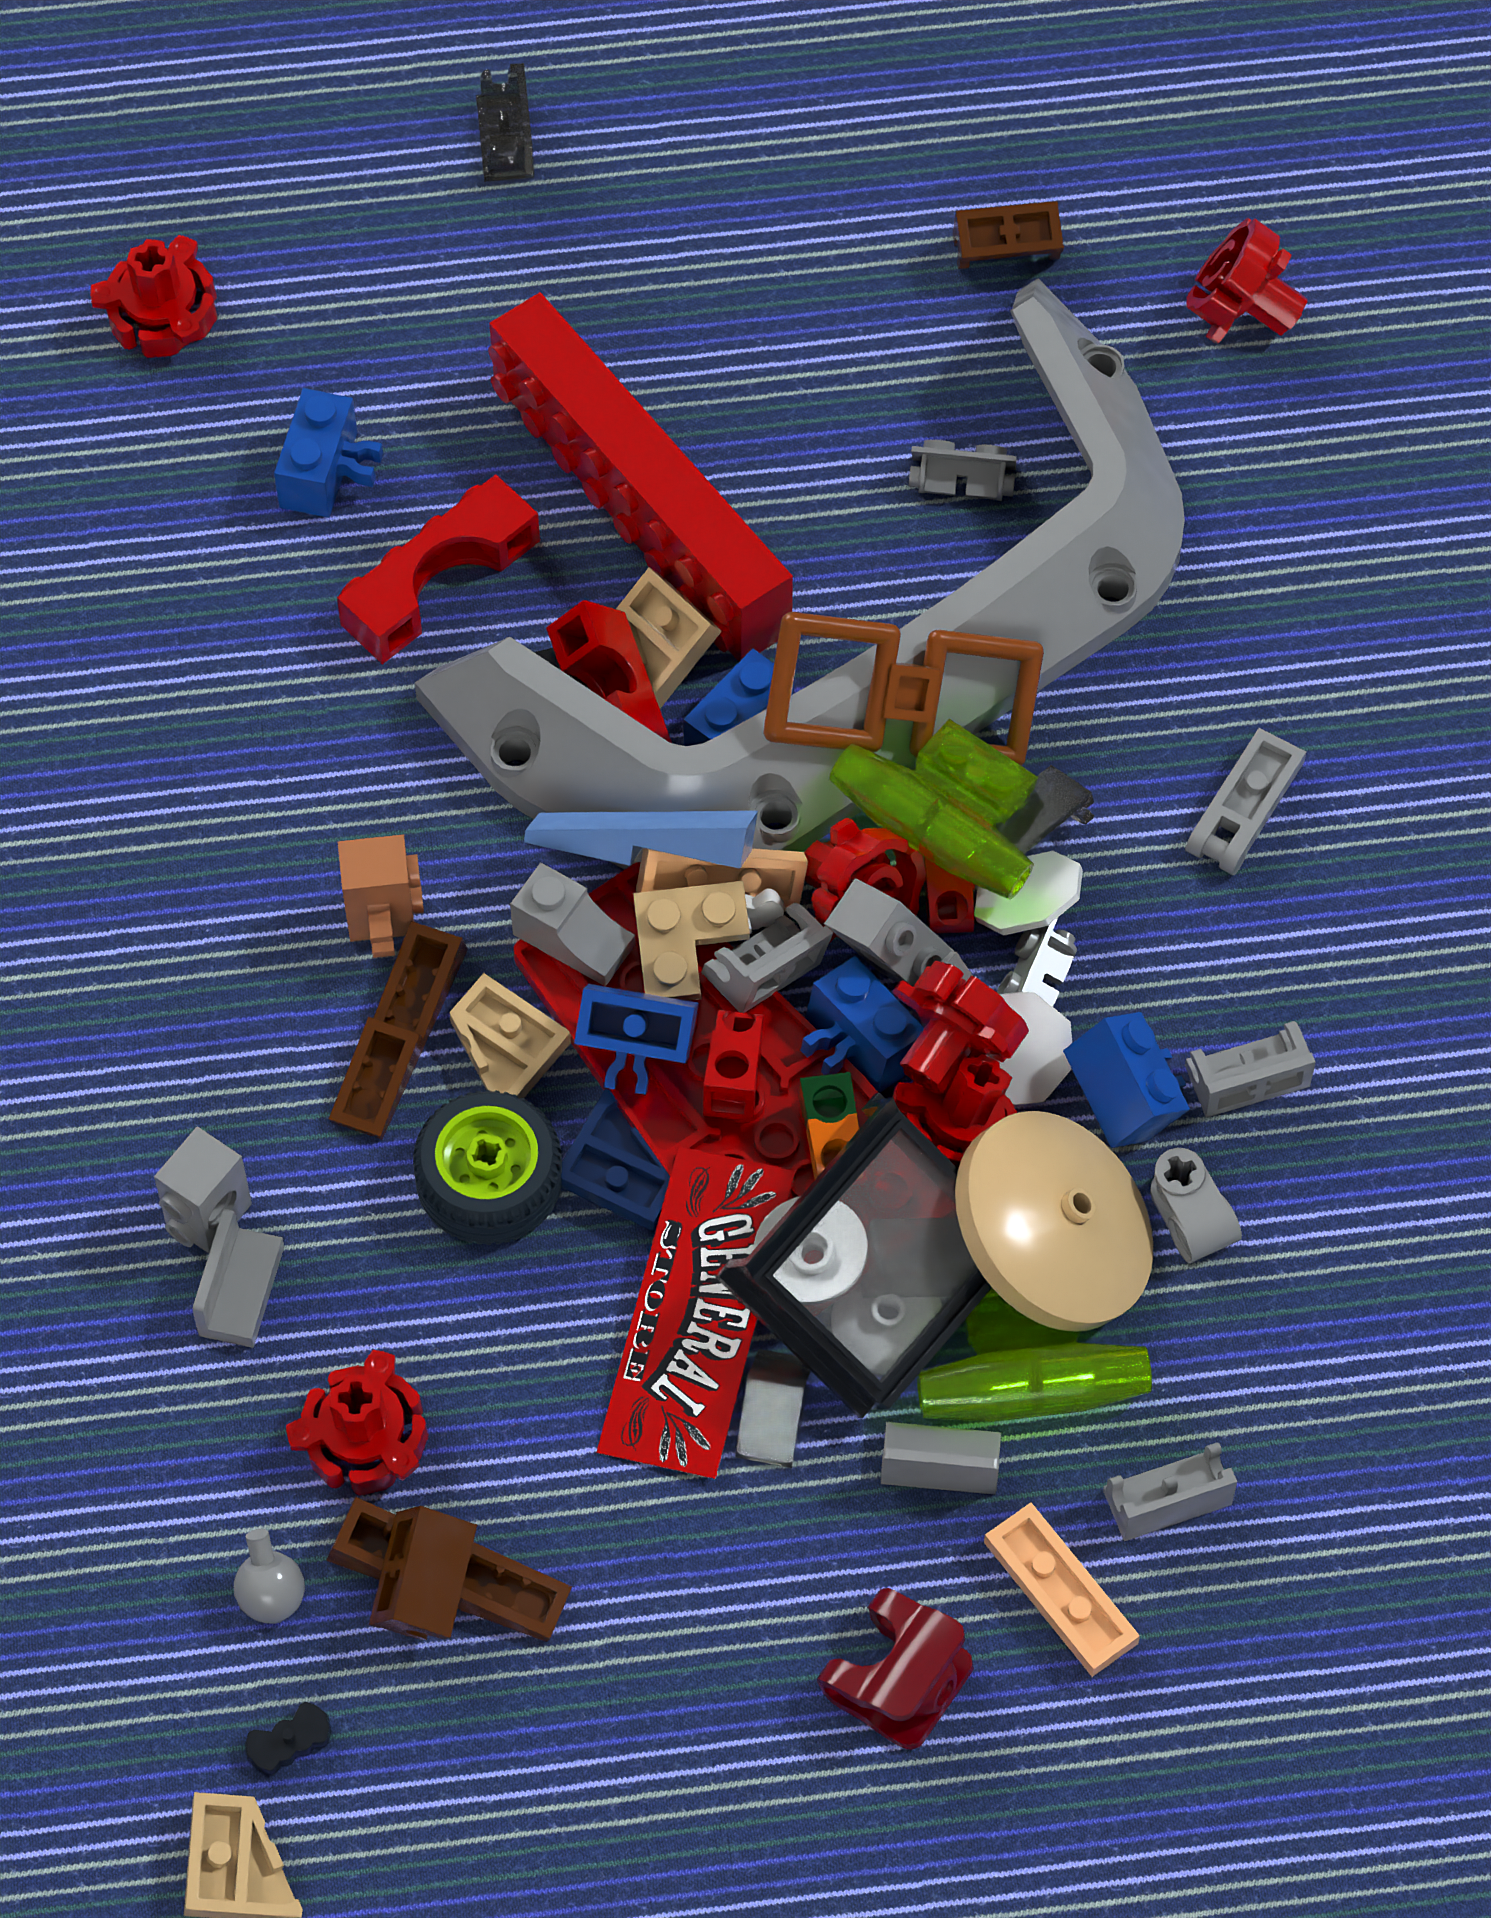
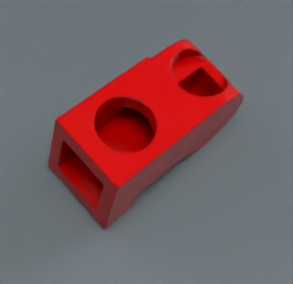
[920,829,975,934]
[703,1010,764,1122]

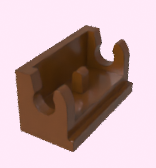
[952,201,1064,269]
[369,1506,477,1640]

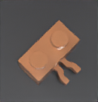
[338,834,424,958]

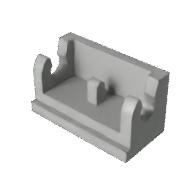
[701,903,833,1013]
[1185,1021,1316,1118]
[1103,1442,1237,1541]

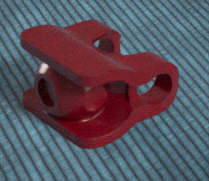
[816,1588,974,1750]

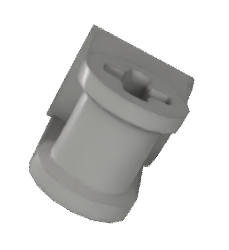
[1150,1147,1242,1264]

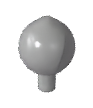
[234,1529,305,1624]

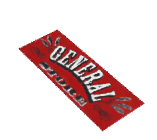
[596,1146,796,1479]

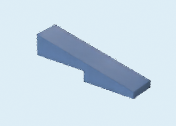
[524,811,758,869]

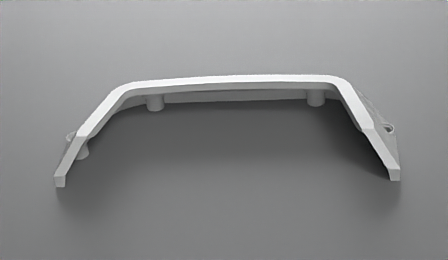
[415,278,1185,870]

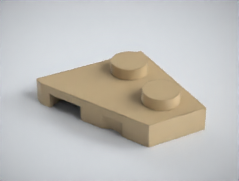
[616,567,722,709]
[449,973,571,1099]

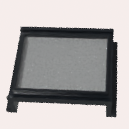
[715,1093,992,1418]

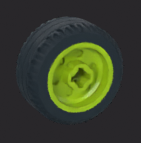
[413,1090,562,1245]

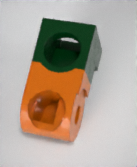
[798,1072,863,1180]

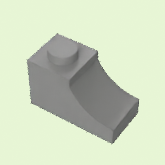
[510,862,635,987]

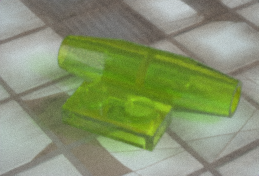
[829,719,1038,900]
[917,1288,1152,1422]

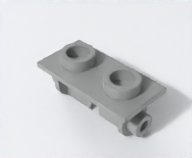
[909,440,1017,501]
[997,918,1077,1007]

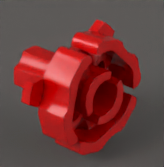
[1186,218,1308,343]
[90,235,218,358]
[804,817,926,943]
[892,961,1029,1094]
[893,1054,1017,1168]
[286,1350,429,1495]

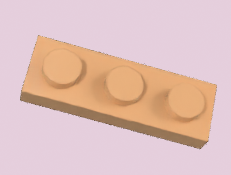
[636,848,808,910]
[984,1503,1140,1677]

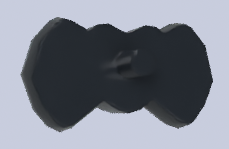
[245,1702,331,1775]

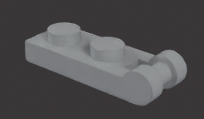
[1185,728,1306,875]

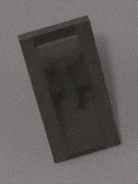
[736,1349,813,1468]

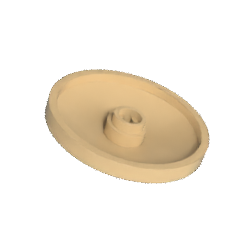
[955,1111,1153,1332]

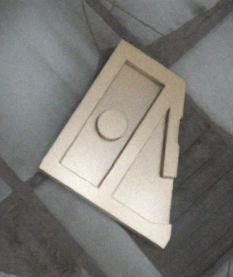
[184,1792,302,1918]

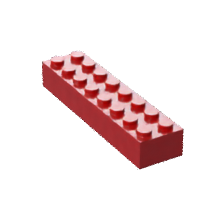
[488,292,793,662]

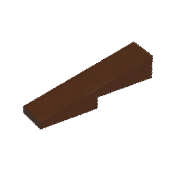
[329,921,468,1139]
[326,1497,572,1642]

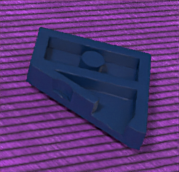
[561,1089,670,1231]

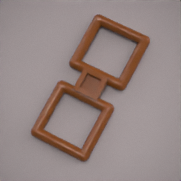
[763,612,1044,768]

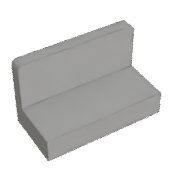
[192,1209,284,1348]
[881,1422,1001,1495]

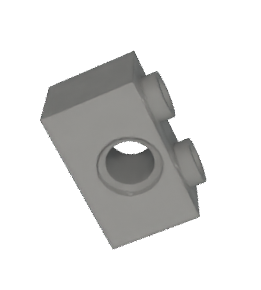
[824,878,954,986]
[154,1126,252,1253]

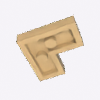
[633,881,750,1001]

